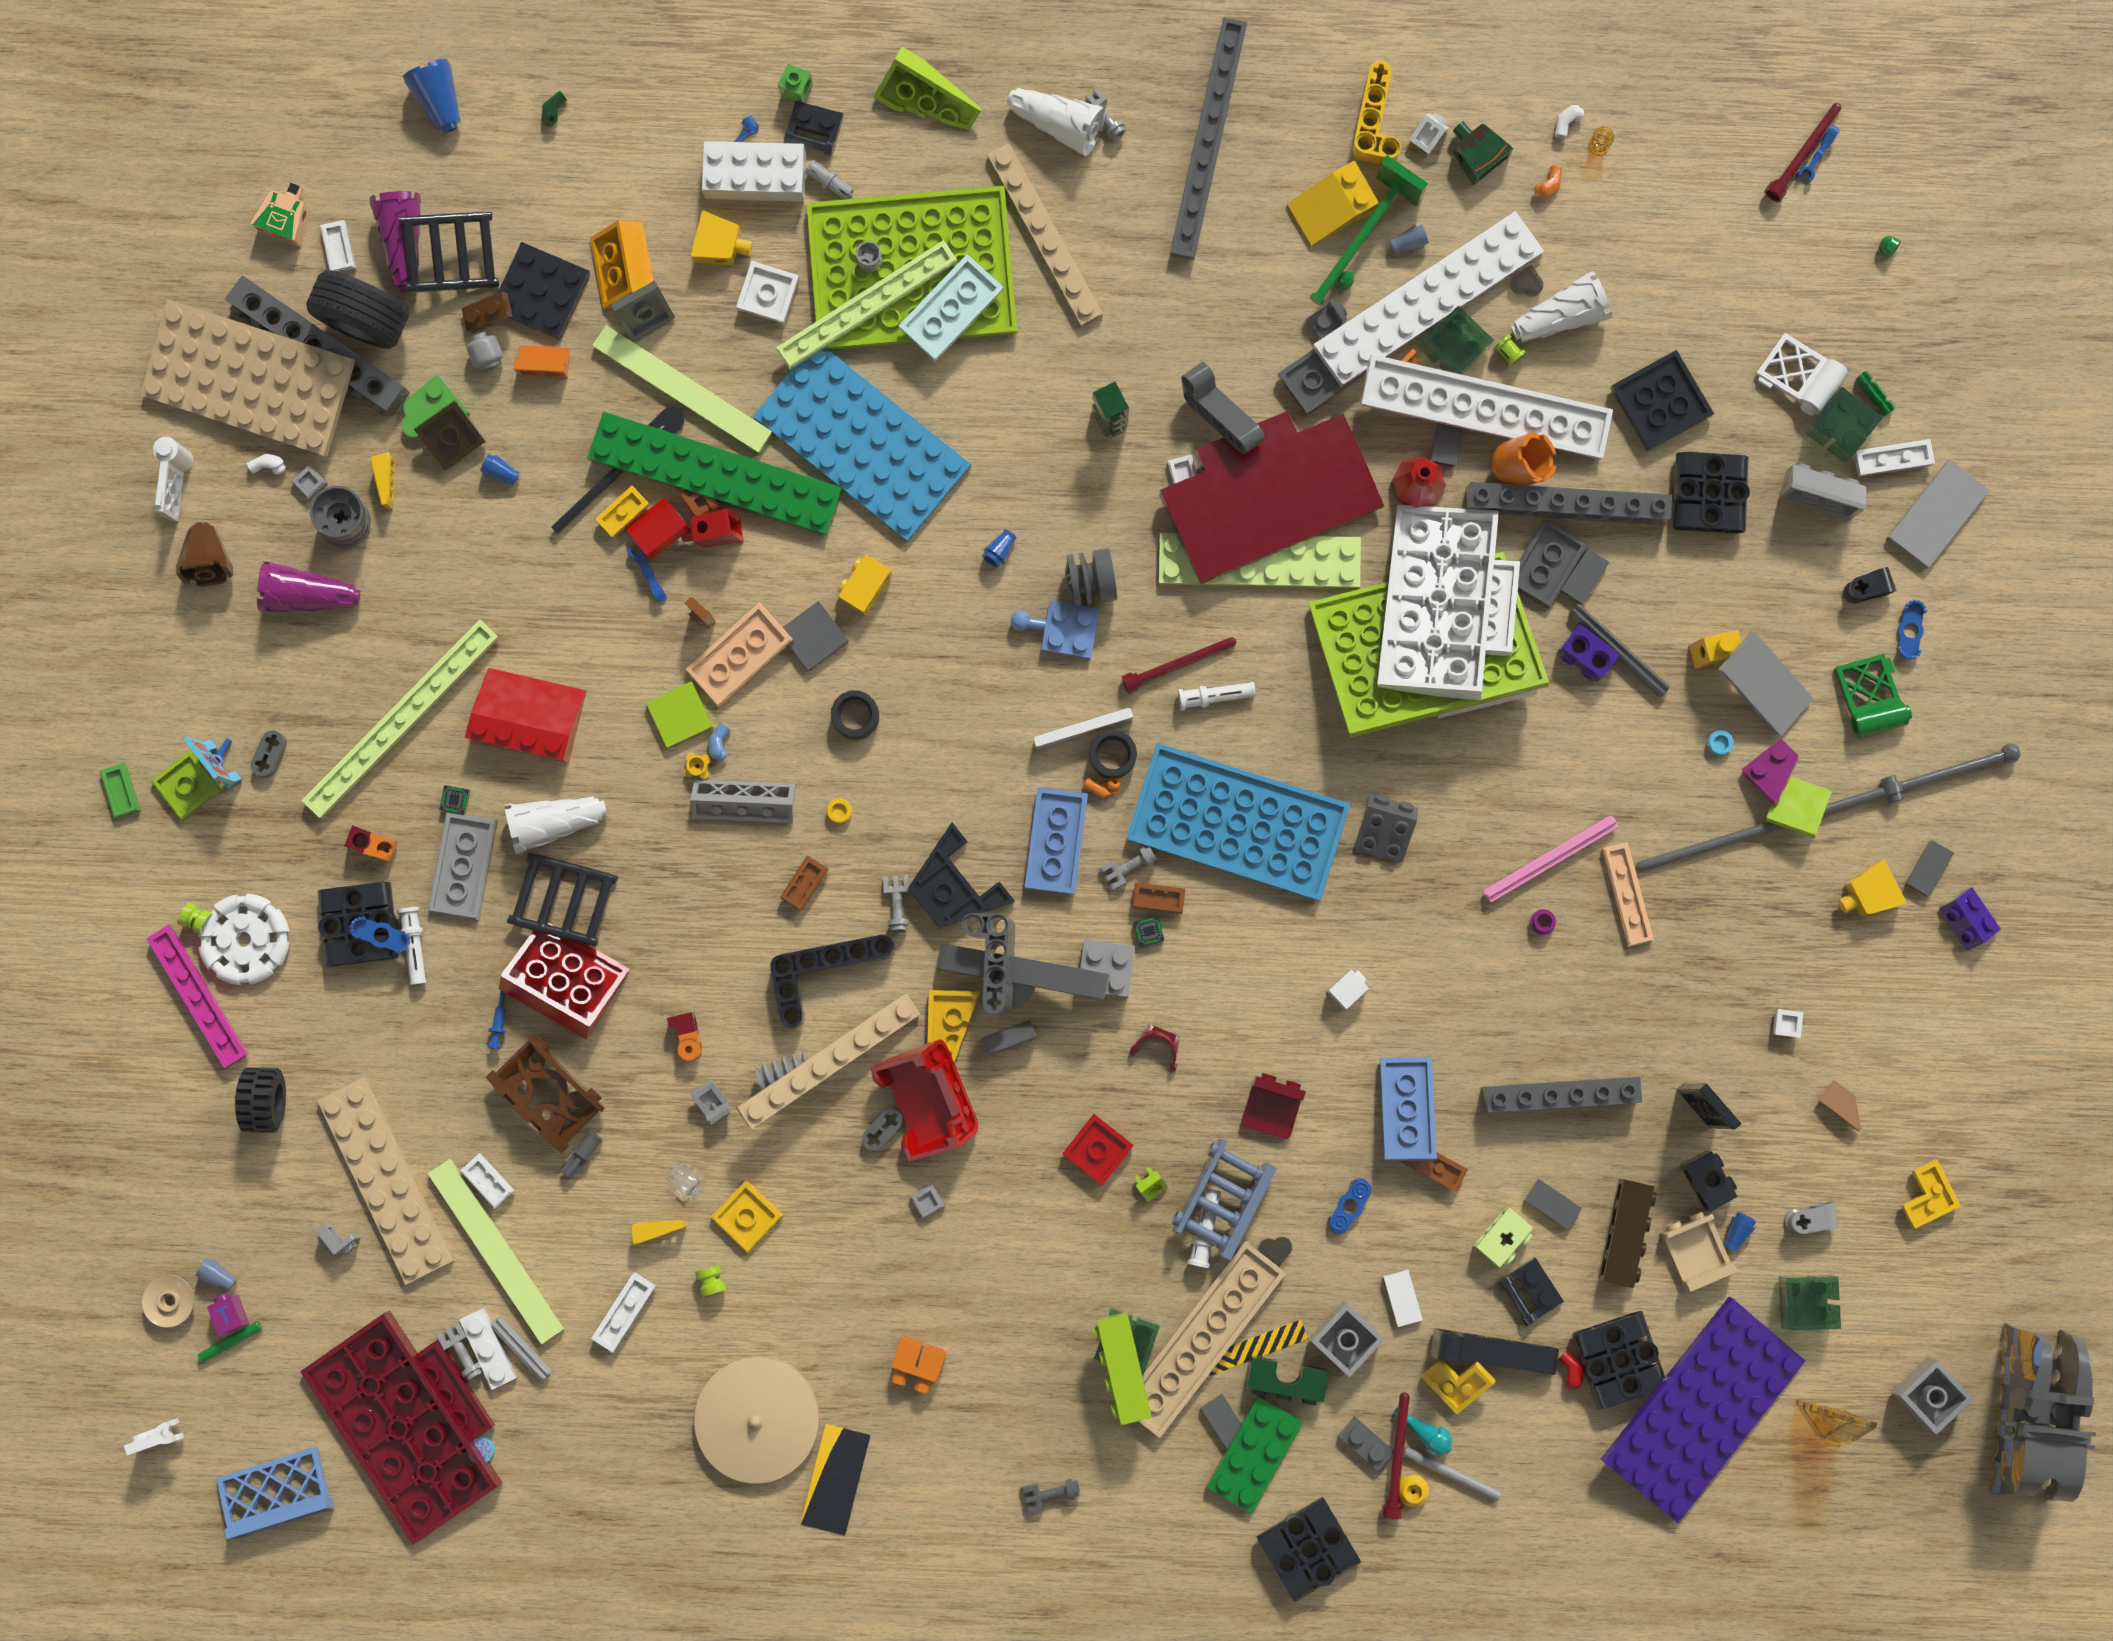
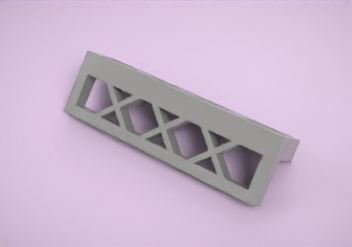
[690,780,795,823]

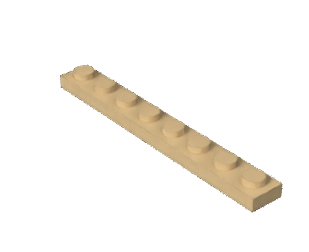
[987,143,1103,327]
[736,993,920,1129]

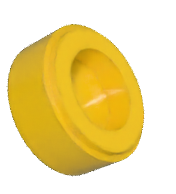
[826,798,852,824]

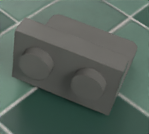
[1354,793,1418,863]

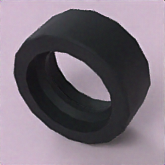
[831,690,879,739]
[1089,729,1137,779]

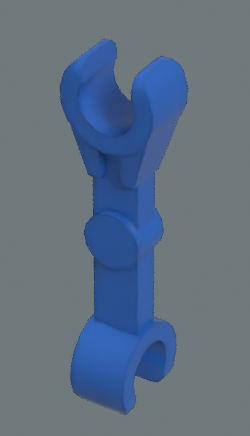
[1796,125,1840,184]
[628,547,667,602]

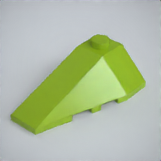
[873,46,982,130]

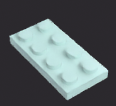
[899,254,1004,362]

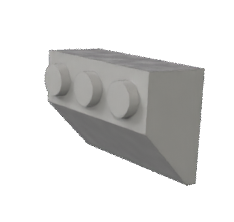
[1779,463,1866,520]

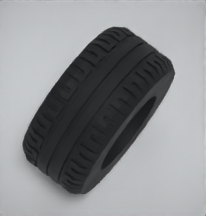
[306,270,409,349]

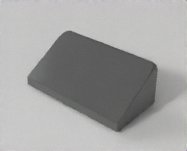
[983,1020,1036,1055]

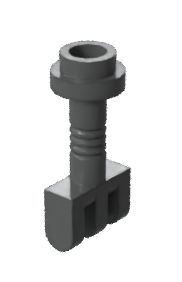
[1020,1479,1080,1514]

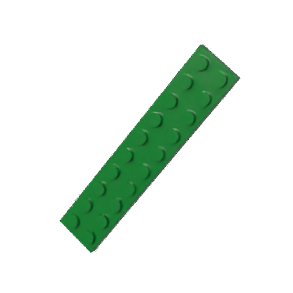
[587,411,842,536]

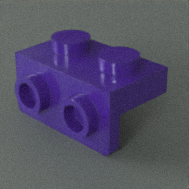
[1939,887,2001,950]

